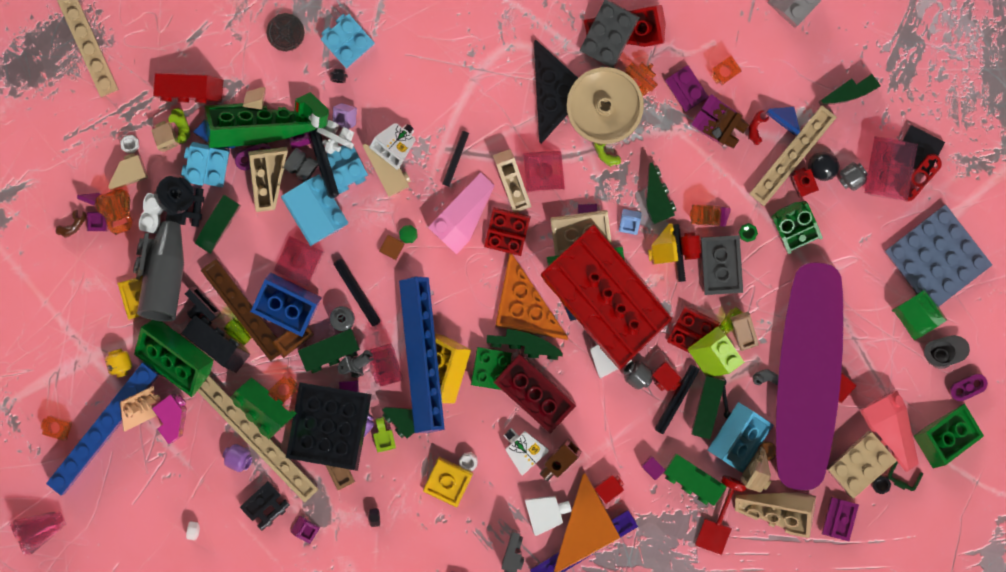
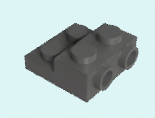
[501,529,524,572]

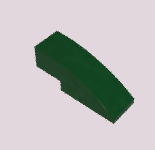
[819,74,881,105]
[195,195,241,254]
[691,375,725,439]

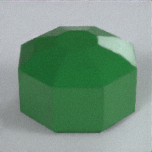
[738,223,758,242]
[399,225,418,244]

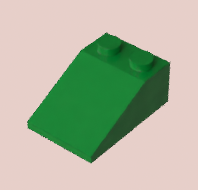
[914,404,984,469]

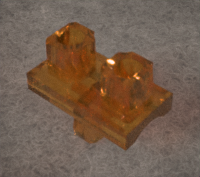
[625,62,658,96]

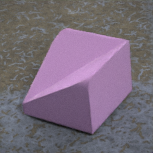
[333,103,357,129]

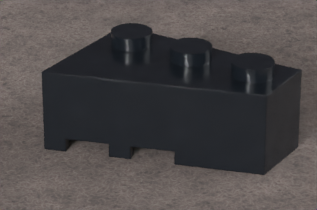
[181,315,250,373]

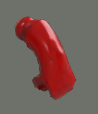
[748,110,769,145]

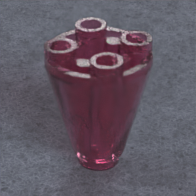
[10,511,66,555]

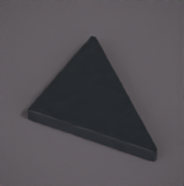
[534,40,578,144]

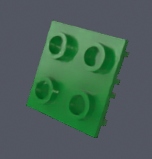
[471,347,512,390]

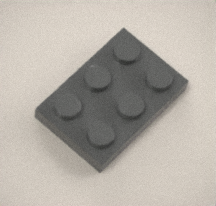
[580,0,640,68]
[701,235,743,295]

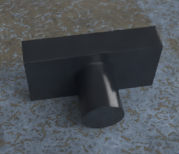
[185,286,221,321]

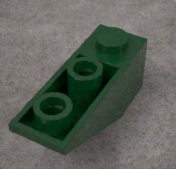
[645,162,677,225]

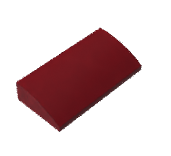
[494,352,576,434]

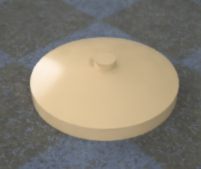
[567,67,644,145]

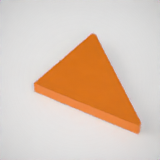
[495,254,568,340]
[554,473,621,572]

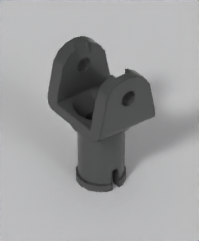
[338,350,374,378]

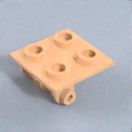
[120,386,161,432]

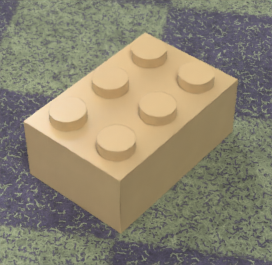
[826,431,897,499]

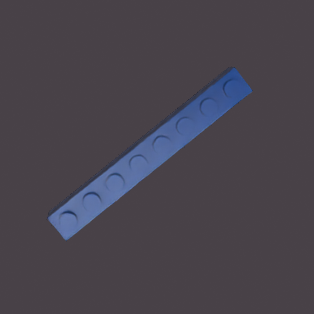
[399,277,445,433]
[46,362,160,495]

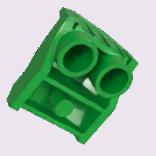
[771,201,823,254]
[892,289,947,340]

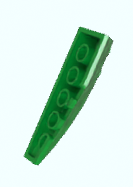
[204,103,318,148]

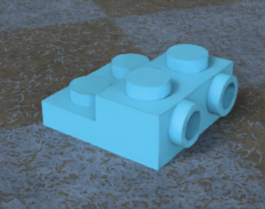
[321,14,375,69]
[181,142,230,188]
[327,142,369,194]

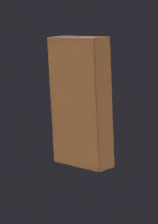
[731,311,759,351]

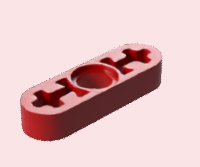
[899,154,942,202]

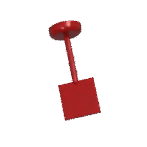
[695,475,747,555]

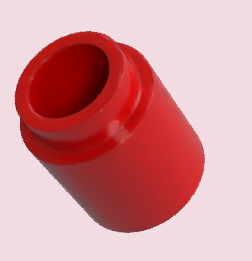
[680,232,701,260]

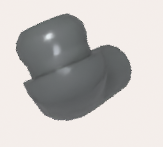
[753,369,779,385]

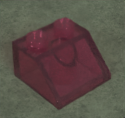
[523,151,565,193]
[274,236,324,287]
[369,343,403,387]

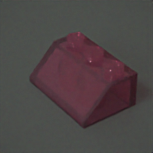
[864,136,918,201]

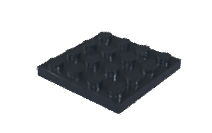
[286,382,372,471]

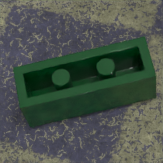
[298,329,361,374]

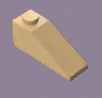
[362,144,411,198]
[493,149,532,212]

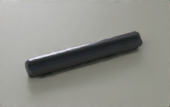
[309,129,339,199]
[334,259,381,327]
[655,365,700,434]

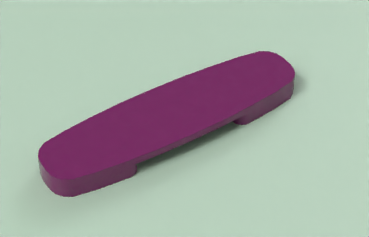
[776,262,843,490]

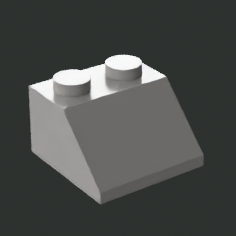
[767,0,821,28]

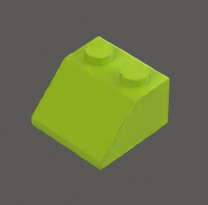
[687,327,745,377]

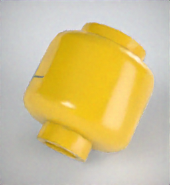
[105,348,133,378]

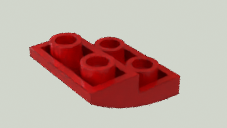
[484,207,531,256]
[667,305,720,353]

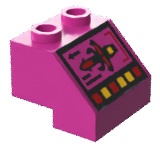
[152,394,187,444]

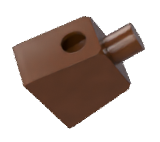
[540,438,582,481]

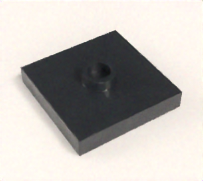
[893,125,945,175]

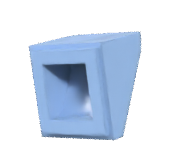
[619,209,642,235]

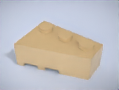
[248,147,288,212]

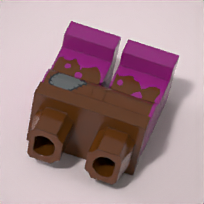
[690,94,749,149]

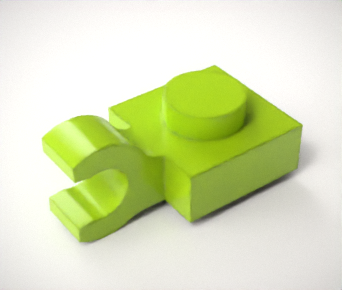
[373,417,396,453]

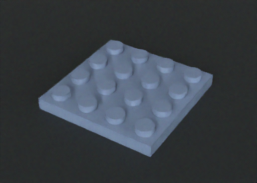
[884,204,992,307]

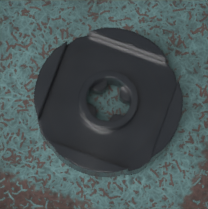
[154,176,194,215]

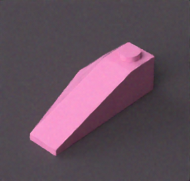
[428,173,495,254]

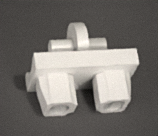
[317,120,354,154]

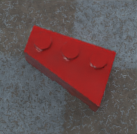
[153,73,224,104]

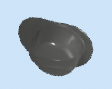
[924,335,970,369]

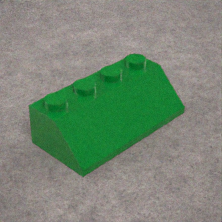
[134,320,214,397]

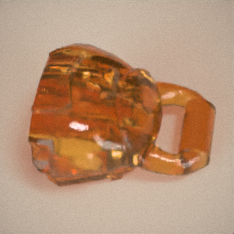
[95,189,132,235]

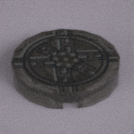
[266,13,305,52]

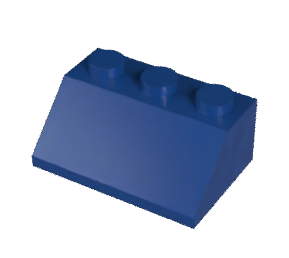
[250,272,322,337]

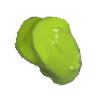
[168,108,190,144]
[593,143,621,167]

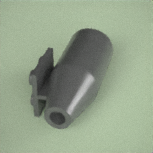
[133,221,184,321]

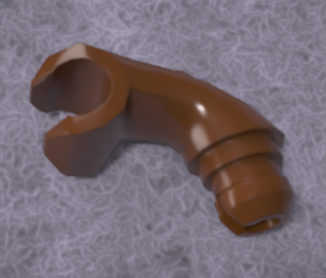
[56,210,87,238]

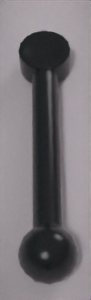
[722,378,731,418]

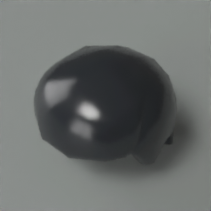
[808,152,840,181]

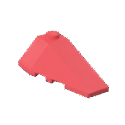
[860,390,919,472]

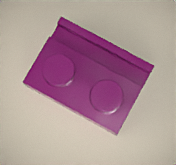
[664,65,709,112]
[821,497,859,542]

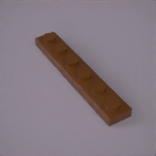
[200,259,280,362]

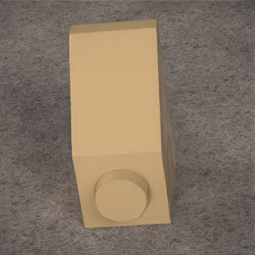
[151,121,181,152]
[108,153,148,191]

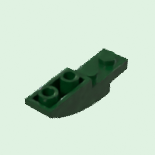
[486,329,563,360]

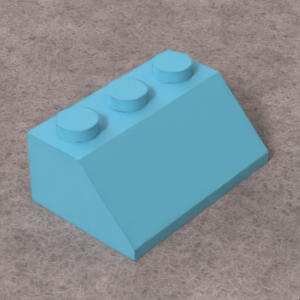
[281,174,349,246]
[707,402,774,473]

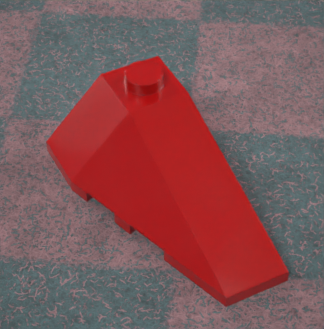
[584,5,666,47]

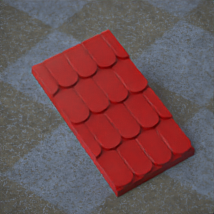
[541,224,672,370]

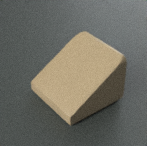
[243,87,266,109]

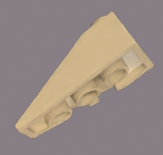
[740,447,772,492]
[735,492,816,538]

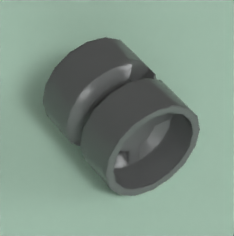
[284,148,318,182]

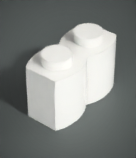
[139,193,164,234]

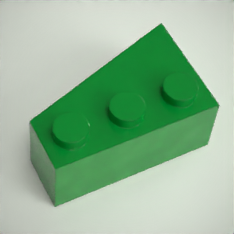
[230,377,297,440]
[664,453,727,506]

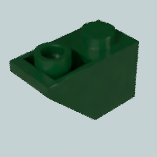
[382,407,415,439]

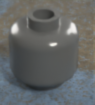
[839,162,869,191]
[330,306,355,331]
[623,361,652,390]

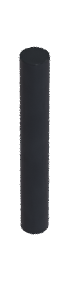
[442,131,469,187]
[672,224,686,282]

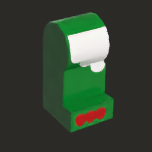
[294,92,329,128]

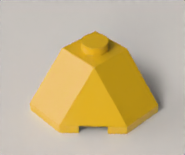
[648,223,678,265]

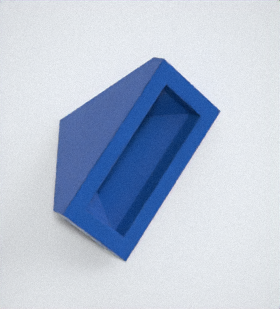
[765,107,800,136]

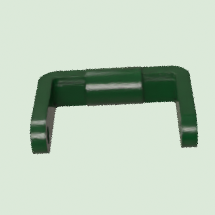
[887,461,924,491]

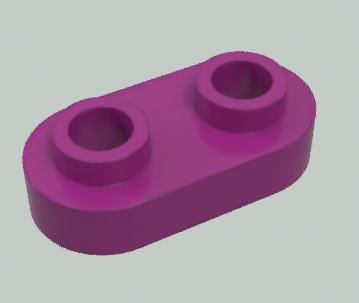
[235,143,271,171]
[950,374,988,401]

